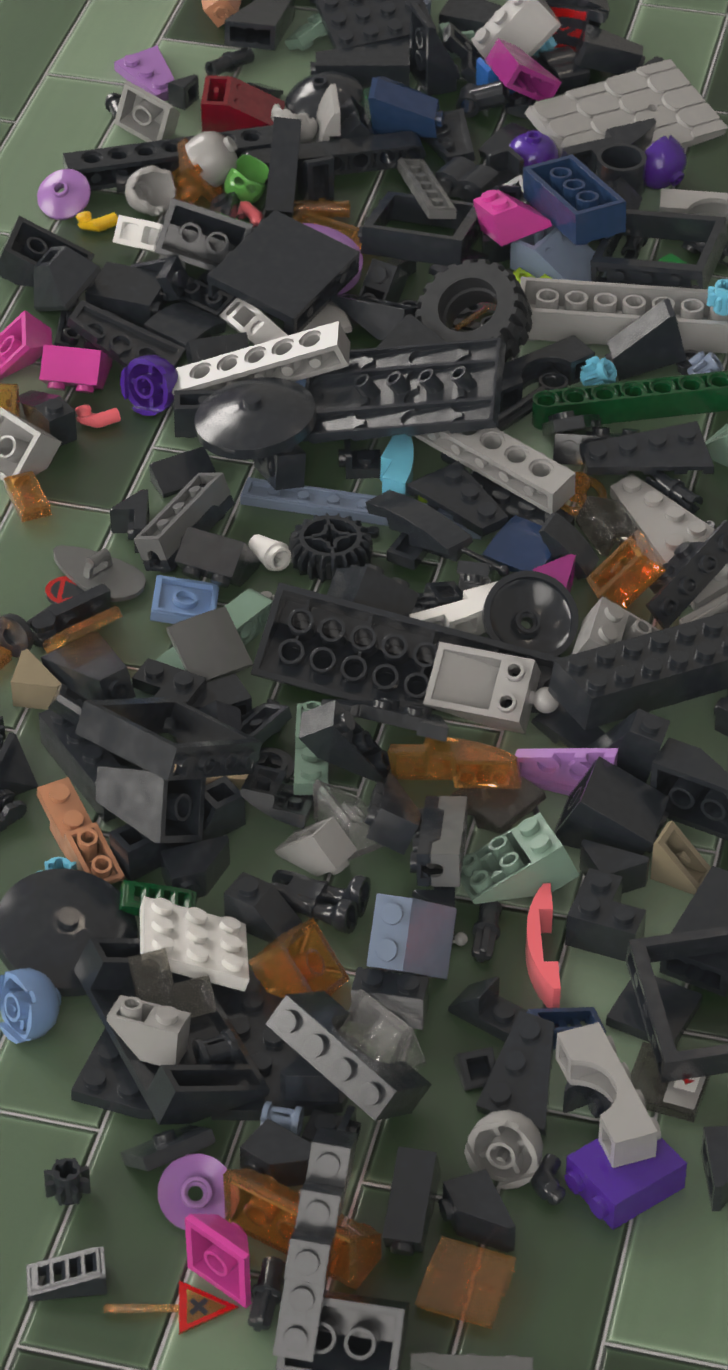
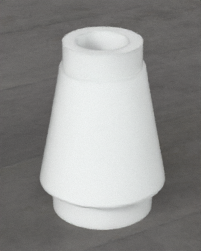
[248,534,291,571]

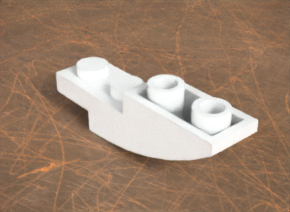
[113,215,161,252]
[409,581,498,635]

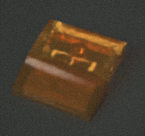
[415,1236,517,1329]

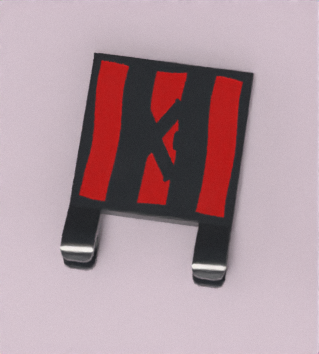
[547,2,609,52]

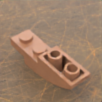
[37,777,125,884]

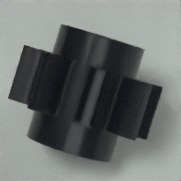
[44,1158,91,1206]

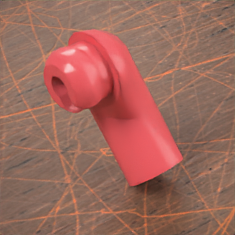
[236,201,263,227]
[75,404,121,428]

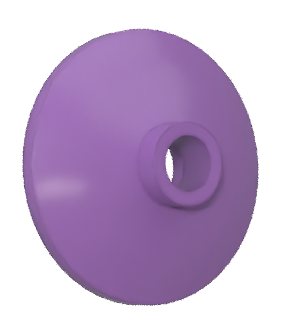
[37,169,91,220]
[157,1153,235,1230]

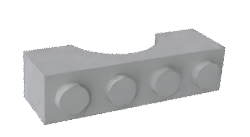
[659,188,728,224]
[556,1022,661,1168]

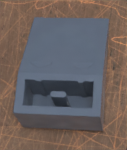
[510,224,607,281]

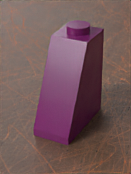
[485,38,561,101]

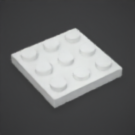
[140,896,249,992]

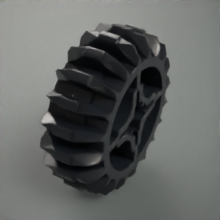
[288,513,373,583]

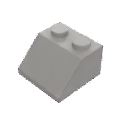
[114,81,180,142]

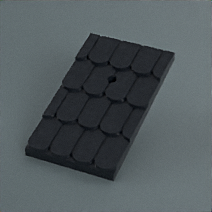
[303,338,506,444]

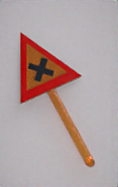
[103,1280,238,1335]

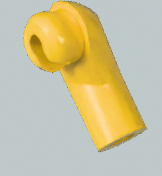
[76,211,118,232]

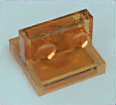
[172,138,223,204]

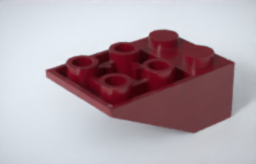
[201,75,285,132]

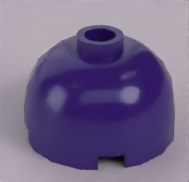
[508,130,559,167]
[645,135,687,189]
[120,355,178,416]

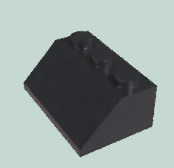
[154,197,253,270]
[276,1290,410,1370]

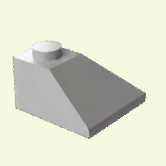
[0,407,62,487]

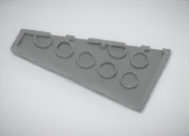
[610,473,728,610]

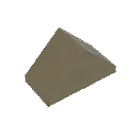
[11,649,61,710]
[650,820,711,895]

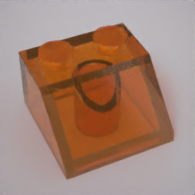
[248,918,350,998]

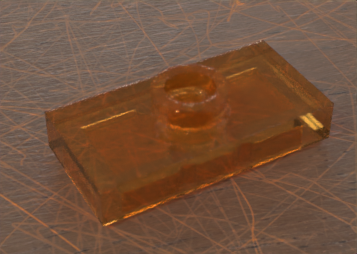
[3,471,51,522]

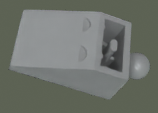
[423,642,559,734]

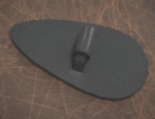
[53,545,146,602]

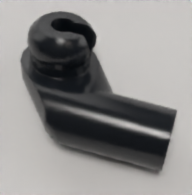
[531,1154,566,1205]

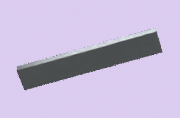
[397,158,457,219]

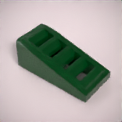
[119,880,196,917]

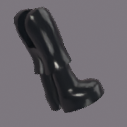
[270,869,371,934]

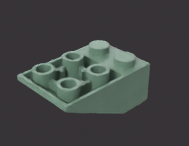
[461,812,580,904]

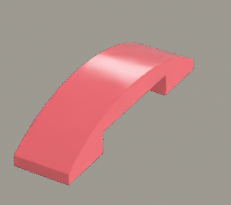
[525,883,561,1008]

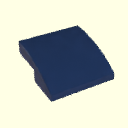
[482,515,561,573]

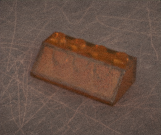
[223,1168,381,1290]

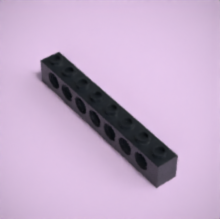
[63,125,273,191]

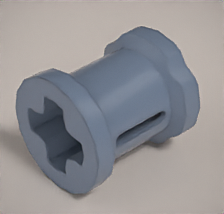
[260,1101,304,1136]

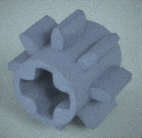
[687,351,724,375]

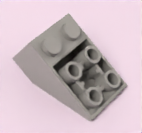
[572,596,659,654]

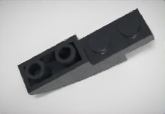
[561,118,657,174]

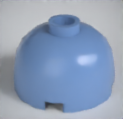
[0,968,61,1043]

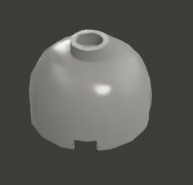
[185,131,238,187]
[464,1110,544,1189]

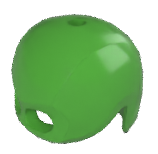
[224,155,269,204]

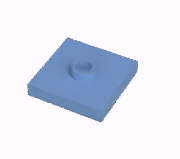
[150,575,219,624]

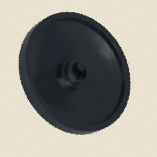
[194,377,317,460]
[0,869,138,996]

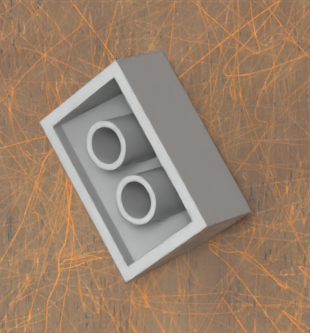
[471,0,562,59]

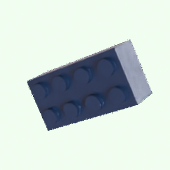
[523,154,626,245]

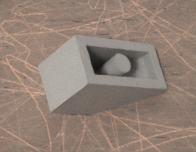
[274,816,357,877]

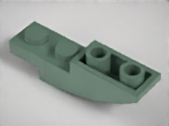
[293,701,329,795]

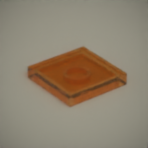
[42,606,123,654]

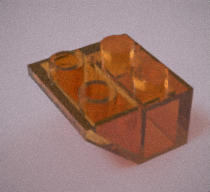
[586,530,666,609]

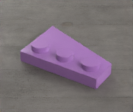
[114,46,175,101]
[512,748,619,796]

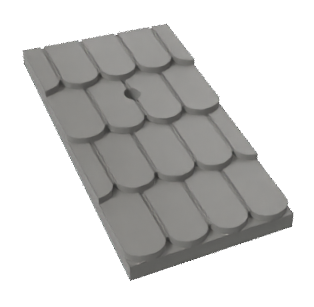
[524,59,728,158]

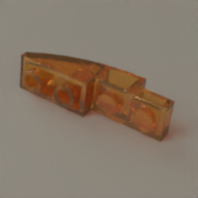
[388,737,522,789]

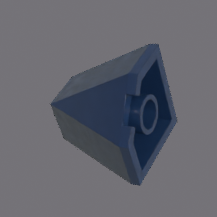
[368,76,444,138]

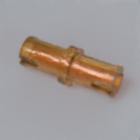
[294,198,351,220]

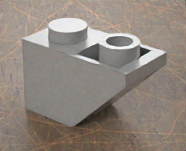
[107,995,191,1066]

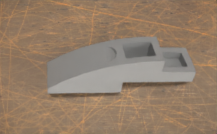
[219,298,288,346]

